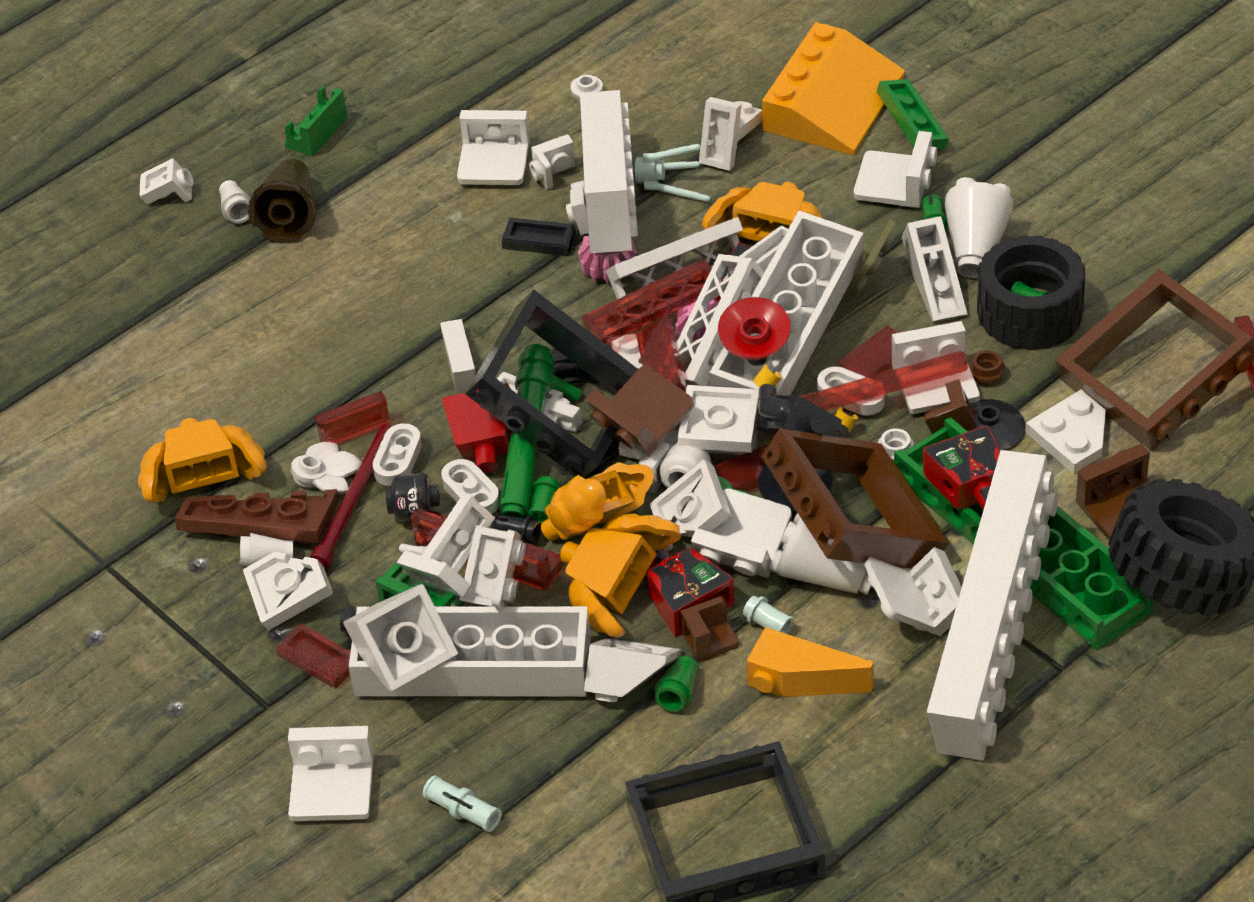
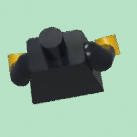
[753,364,858,438]

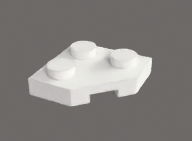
[1025,390,1105,474]
[649,459,731,537]
[243,551,333,631]

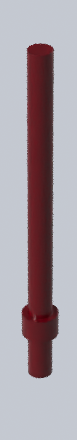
[309,424,391,571]

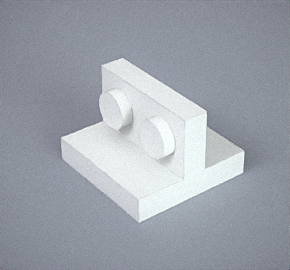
[678,385,759,456]

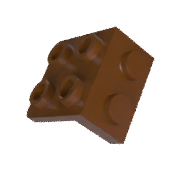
[585,365,695,457]
[1076,443,1151,540]

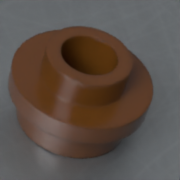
[969,350,1005,383]

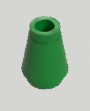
[655,656,699,712]

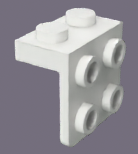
[457,110,530,185]
[854,131,937,208]
[691,489,792,578]
[460,525,526,608]
[864,547,962,636]

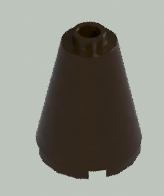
[248,159,316,243]

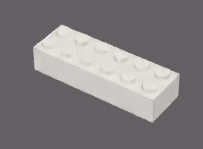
[580,90,638,254]
[709,211,864,414]
[349,606,591,697]

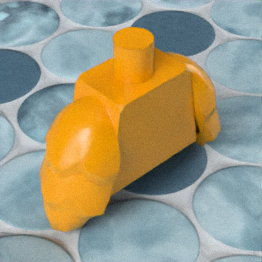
[701,182,823,241]
[138,418,267,503]
[541,462,654,541]
[560,514,681,638]

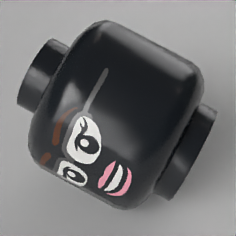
[385,473,440,522]

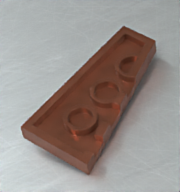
[175,489,339,543]

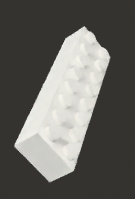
[926,450,1058,761]

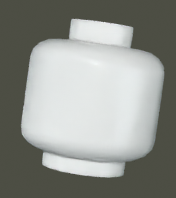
[659,443,711,489]

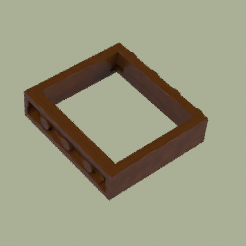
[1055,269,1254,451]
[761,428,949,569]

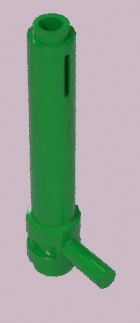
[499,344,581,518]

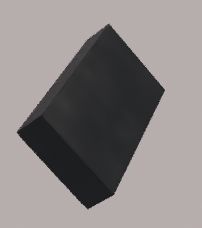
[501,218,576,256]

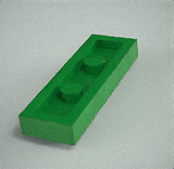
[876,79,949,150]

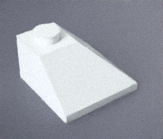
[343,584,458,691]
[584,638,682,702]

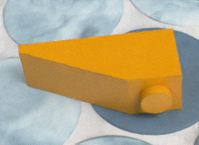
[746,627,874,697]

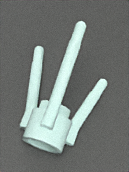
[635,144,710,202]

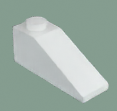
[902,216,967,323]

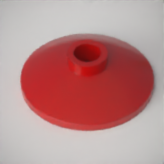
[718,297,791,360]

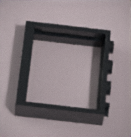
[465,290,638,478]
[625,741,825,902]

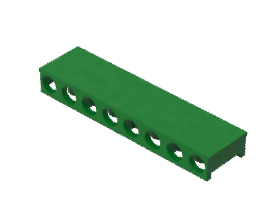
[894,417,1154,650]

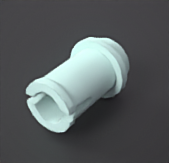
[743,596,794,634]

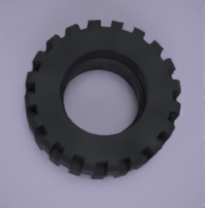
[1108,479,1254,616]

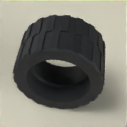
[977,235,1086,349]

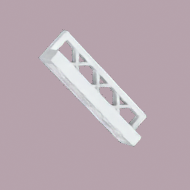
[606,217,743,309]
[661,254,764,386]

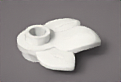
[291,442,362,494]

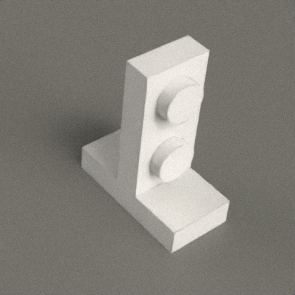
[699,97,762,171]
[396,494,495,597]

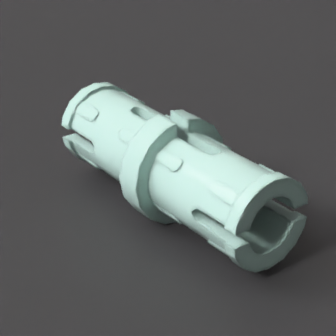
[423,775,502,832]

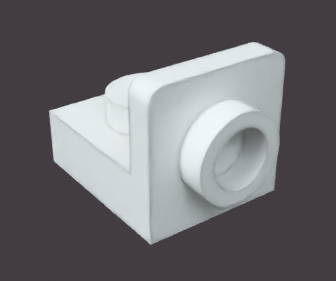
[529,134,575,190]
[139,158,194,205]

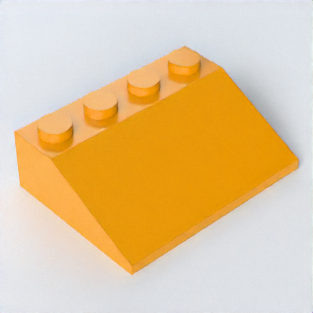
[762,22,905,156]

